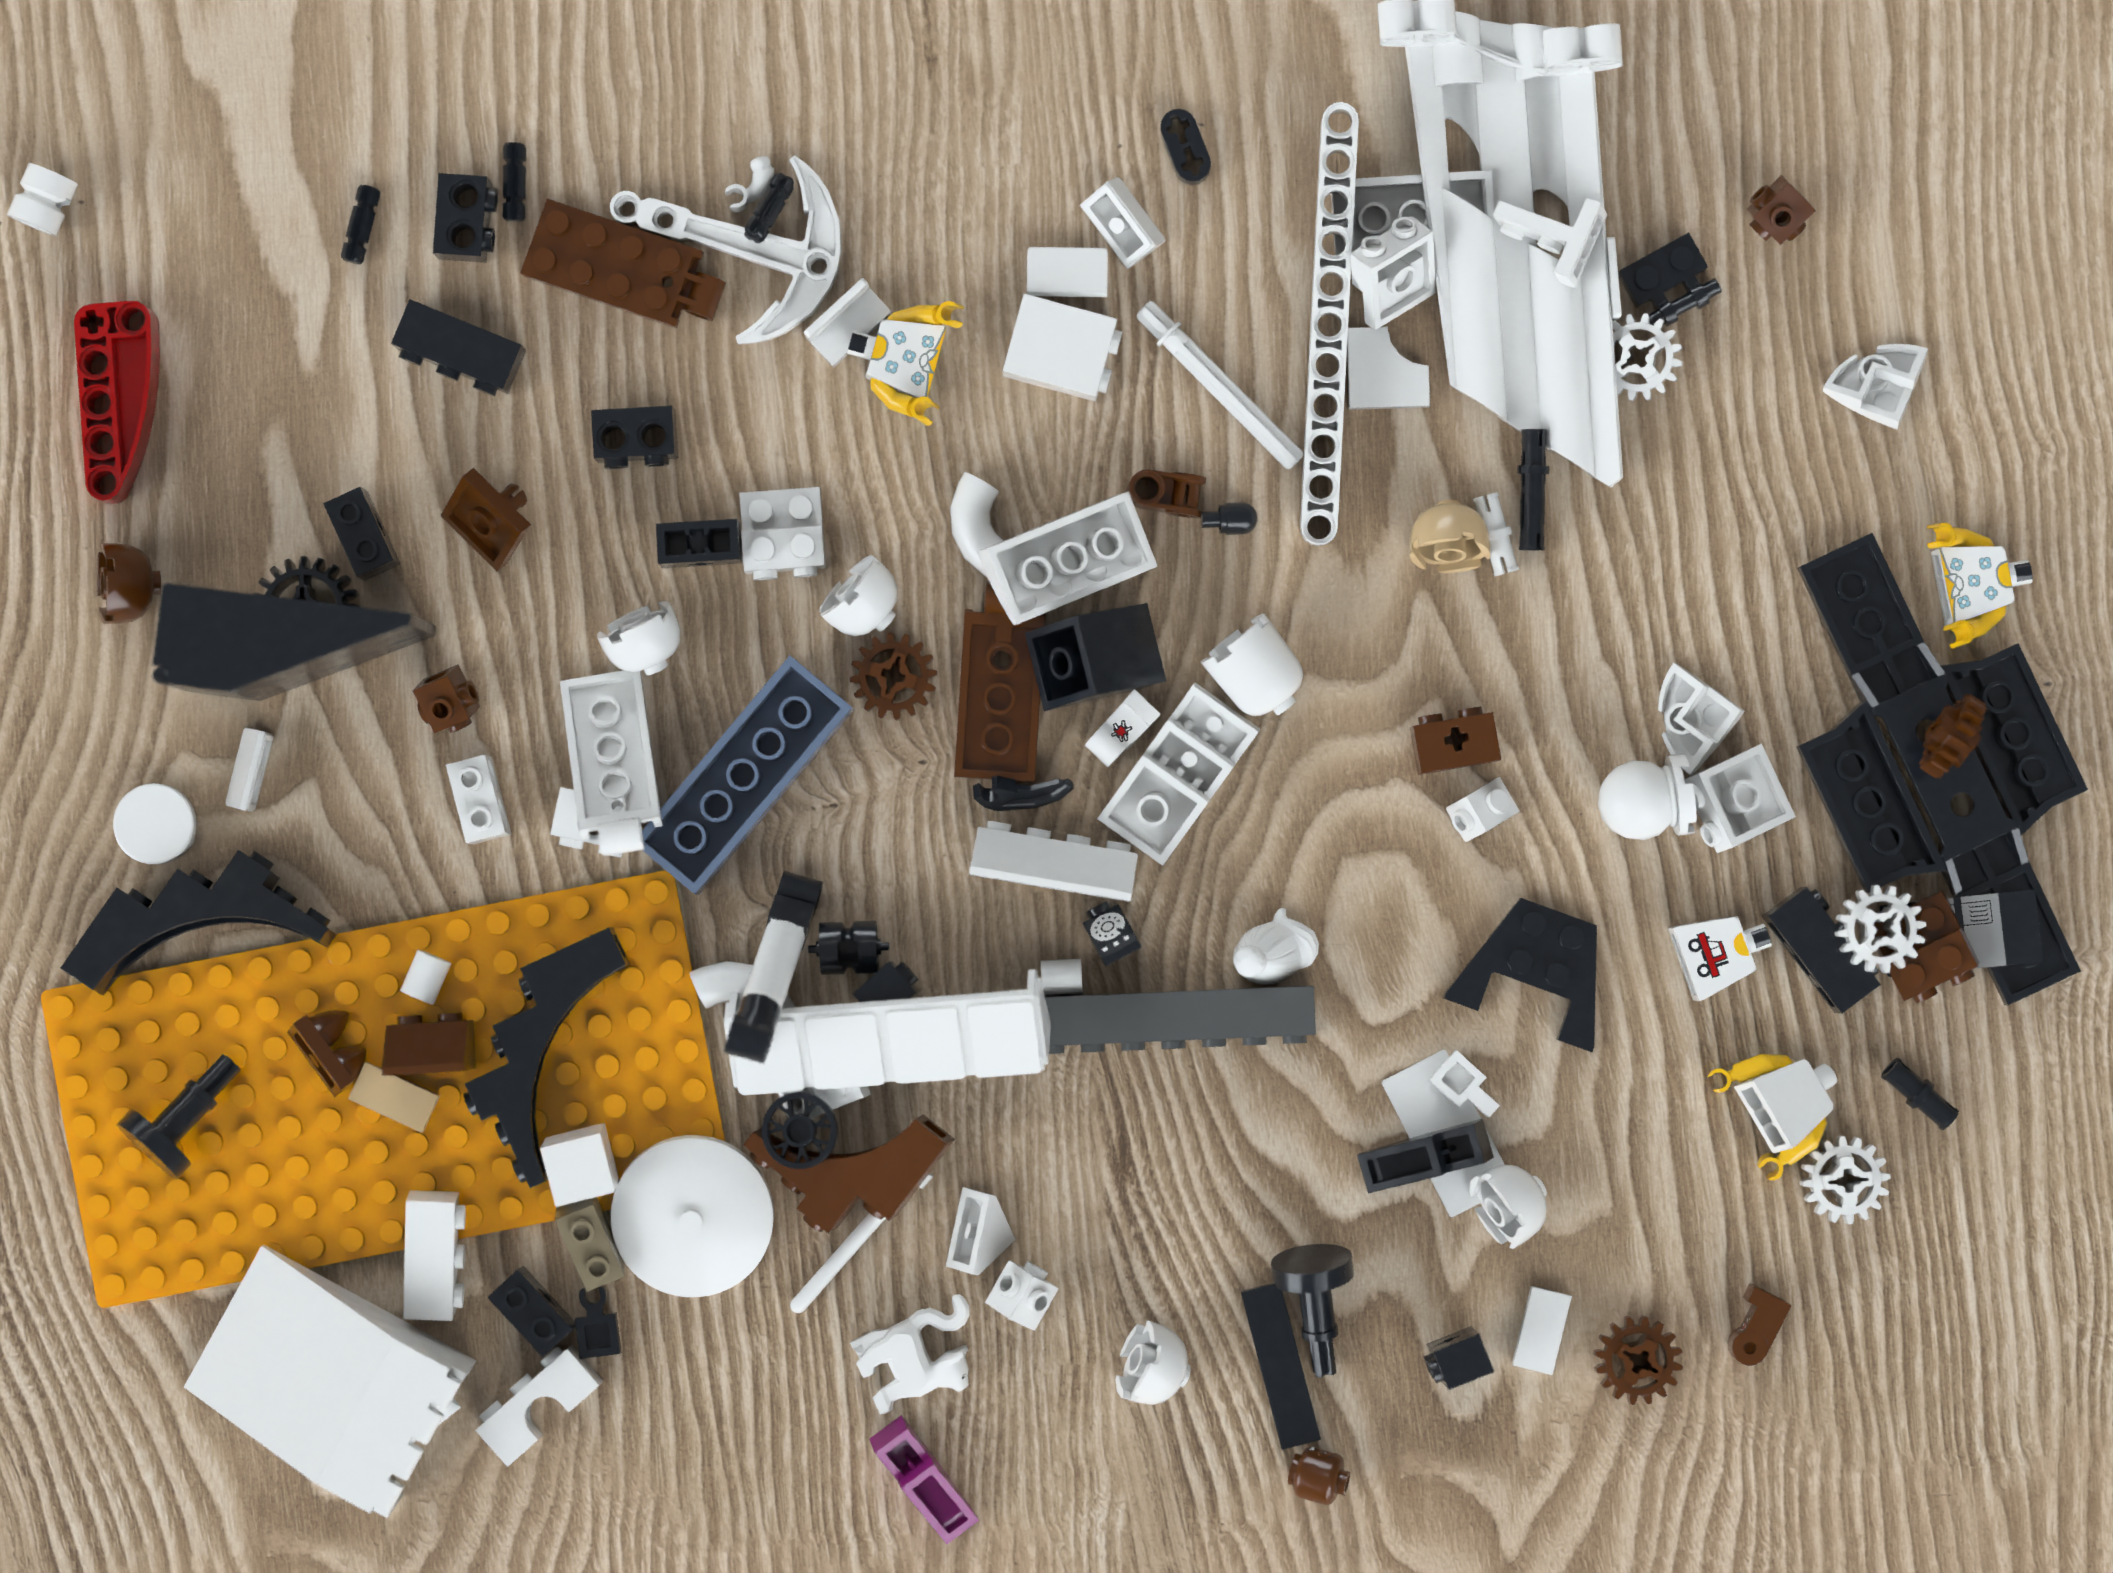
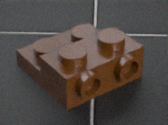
[1873,890,1980,1004]

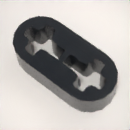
[1160,109,1211,185]

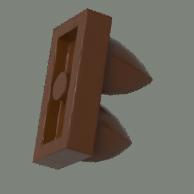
[287,1010,366,1098]

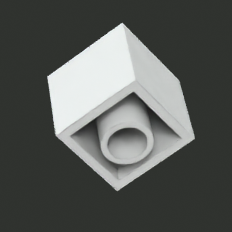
[540,1123,620,1207]

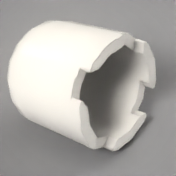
[1200,613,1303,716]

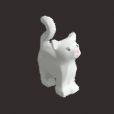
[850,1294,970,1414]

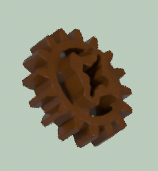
[850,632,938,721]
[1919,694,1987,778]
[1593,1315,1683,1405]

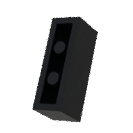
[391,299,526,397]
[1761,887,1881,1014]

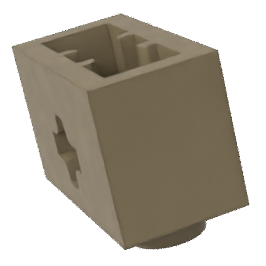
[555,1197,625,1292]

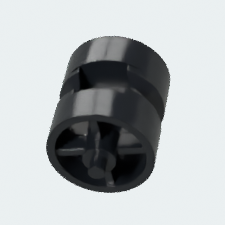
[808,921,890,975]

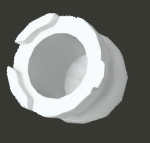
[1598,754,1697,840]

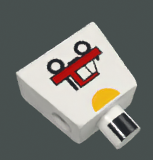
[1668,916,1772,1001]

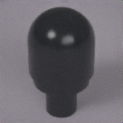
[1201,502,1258,535]

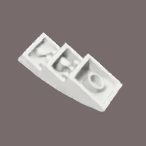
[1097,683,1260,866]

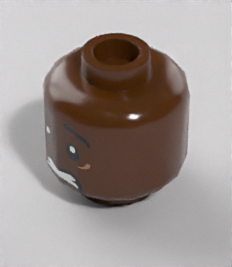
[1288,1447,1351,1505]

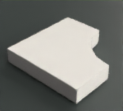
[1347,327,1430,410]

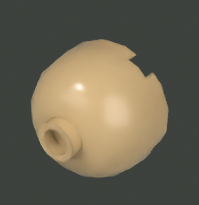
[1409,500,1491,573]

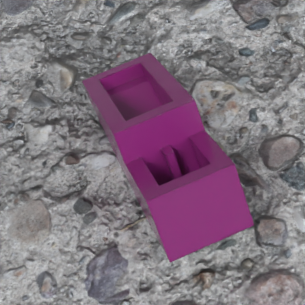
[869,1415,979,1544]

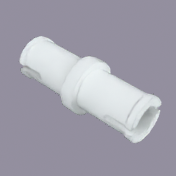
[1473,492,1519,577]

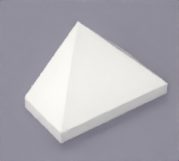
[946,1187,1015,1275]

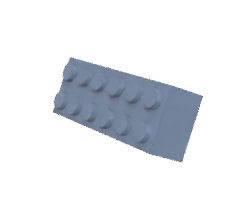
[642,655,854,895]

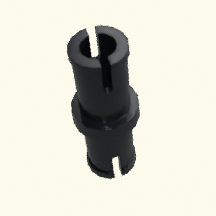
[1881,1058,1959,1130]

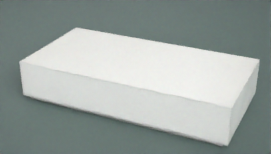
[1512,1286,1572,1375]

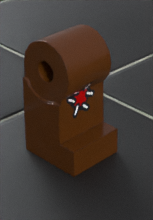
[1727,1283,1792,1366]

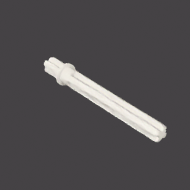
[1136,301,1304,470]

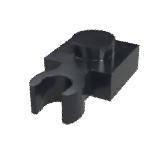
[575,1285,622,1359]

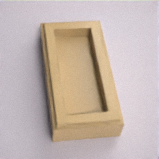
[348,1062,441,1133]

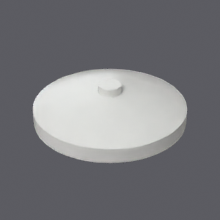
[611,1135,774,1297]

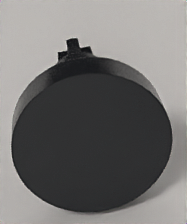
[116,1054,241,1179]
[1271,1244,1354,1377]

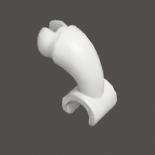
[725,156,775,212]

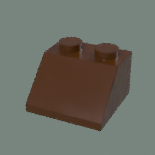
[382,1013,476,1076]

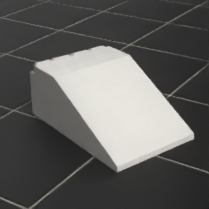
[184,1244,476,1518]

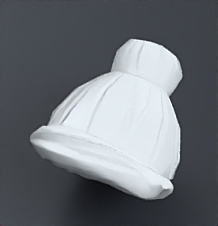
[1233,908,1319,985]

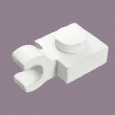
[1429,1050,1500,1117]

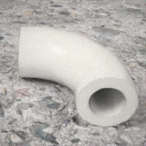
[950,472,1004,577]
[689,961,795,1009]

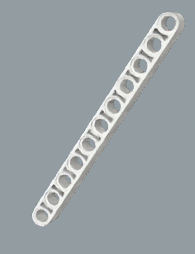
[1300,102,1359,546]

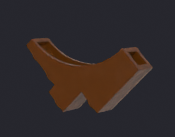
[743,1114,955,1233]

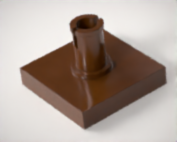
[440,468,531,572]

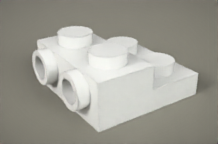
[1350,217,1436,330]
[739,487,826,580]
[1684,744,1796,853]

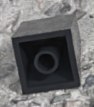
[1025,603,1166,711]

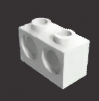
[446,755,511,844]

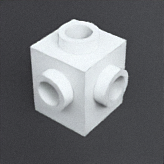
[985,1260,1059,1331]

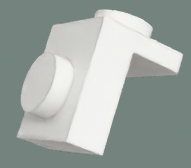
[1446,777,1520,842]

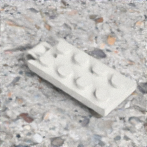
[560,670,663,856]

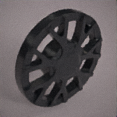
[762,1092,838,1169]

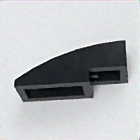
[1357,1119,1494,1194]

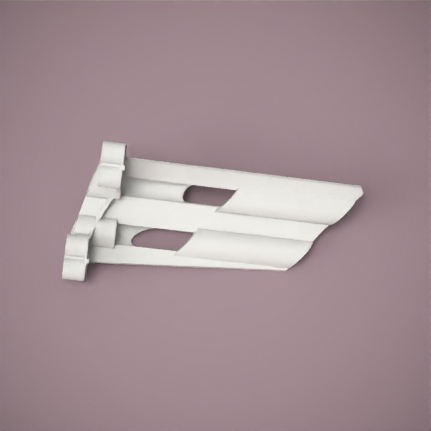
[1377,0,1623,487]

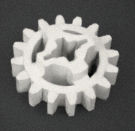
[1612,313,1683,401]
[1835,885,1926,973]
[1799,1135,1891,1224]

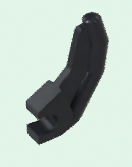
[973,775,1074,811]

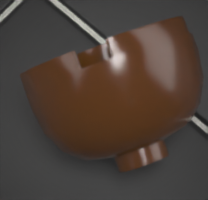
[97,543,161,624]

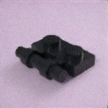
[1618,232,1722,327]

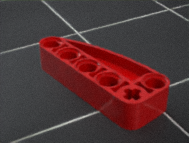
[74,301,160,505]

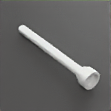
[790,1173,933,1313]

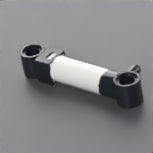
[724,871,823,1064]

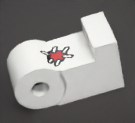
[1085,689,1161,767]

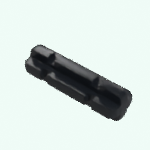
[502,142,526,222]
[744,173,794,243]
[341,185,381,264]

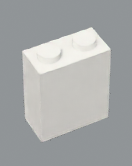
[1003,294,1123,402]

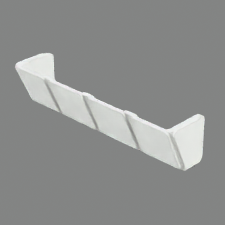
[724,969,1051,1095]

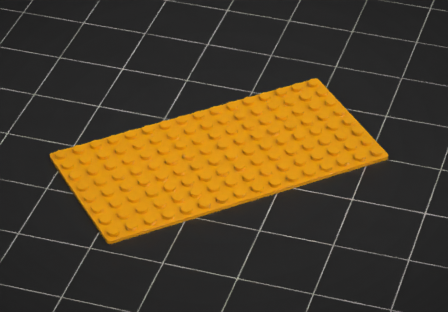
[41,870,726,1308]

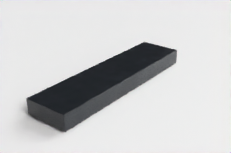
[1240,1283,1321,1450]

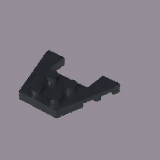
[1443,898,1597,1052]

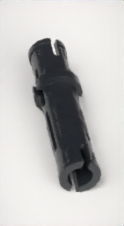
[1517,429,1549,551]

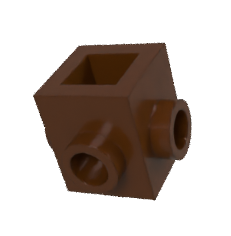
[1747,175,1816,245]
[412,664,480,734]

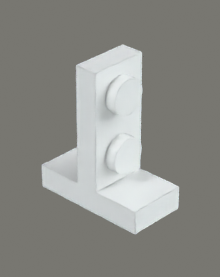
[1493,198,1608,288]

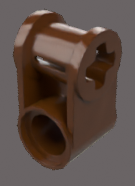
[1127,469,1206,518]

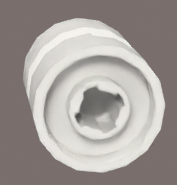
[7,163,78,236]

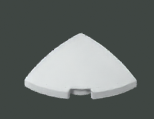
[1823,344,1928,429]
[1658,663,1745,775]

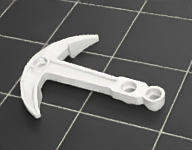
[610,156,842,345]

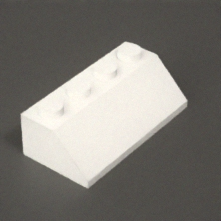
[969,821,1138,902]

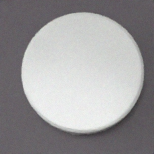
[113,783,197,864]

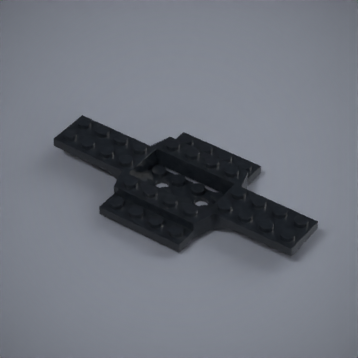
[1796,533,2088,1006]

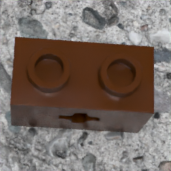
[1410,706,1501,775]

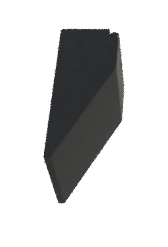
[152,583,436,701]

